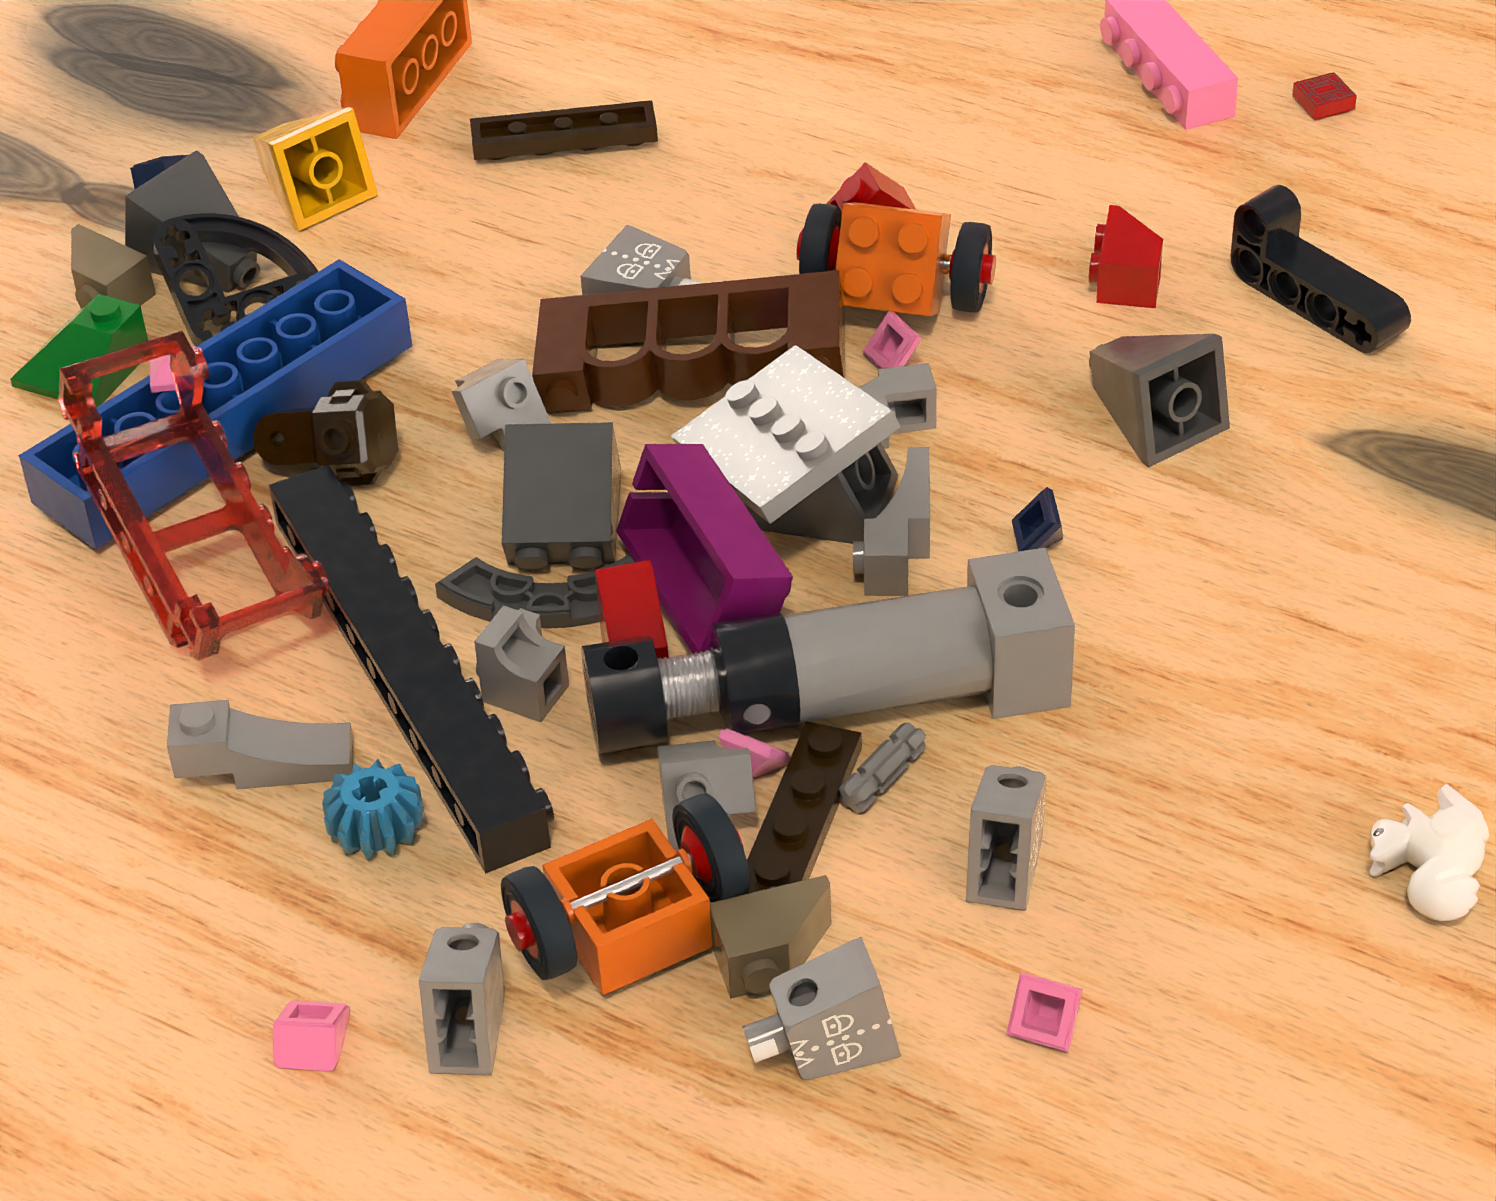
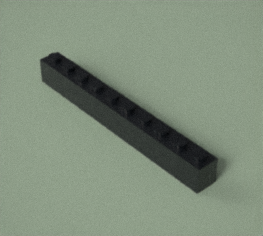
[269,464,554,874]

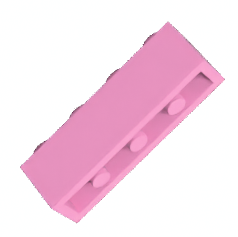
[1100,0,1238,130]

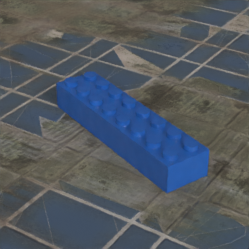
[18,259,412,549]

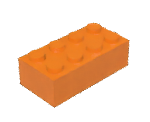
[334,0,472,139]

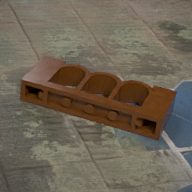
[532,270,845,414]

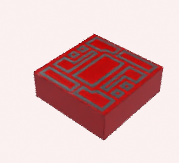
[1292,72,1357,120]

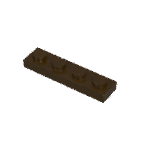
[470,100,658,160]
[744,721,862,895]

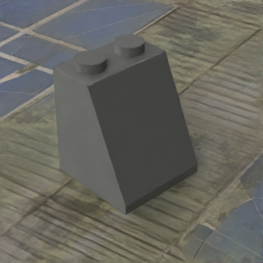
[502,422,621,570]
[743,442,898,544]

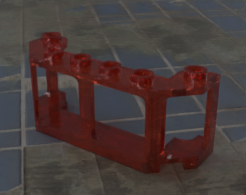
[58,331,329,661]

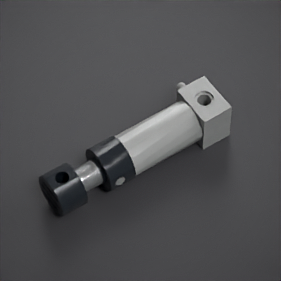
[581,548,1075,755]

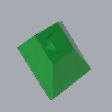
[10,294,151,410]

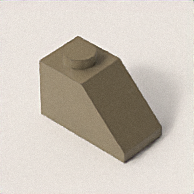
[71,224,156,309]
[710,875,831,999]

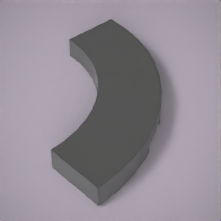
[435,554,635,629]

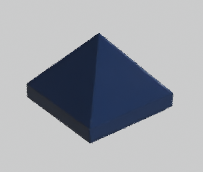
[1012,487,1063,551]

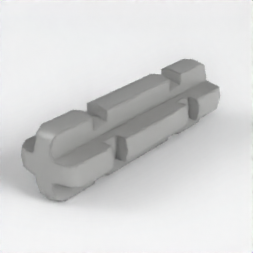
[839,723,926,813]

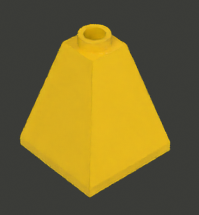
[252,107,378,231]

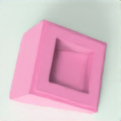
[273,1001,350,1071]

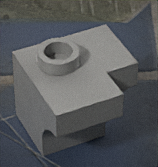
[451,359,551,451]
[474,605,569,722]
[657,740,756,850]

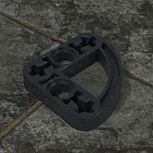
[153,213,319,347]

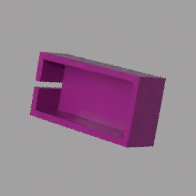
[616,444,793,655]

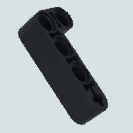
[1230,185,1411,353]

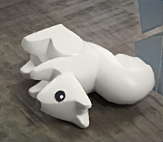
[1370,784,1490,922]

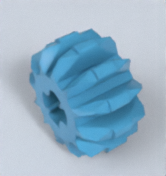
[322,759,424,860]

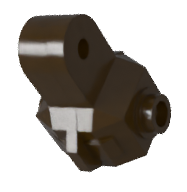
[253,380,398,486]

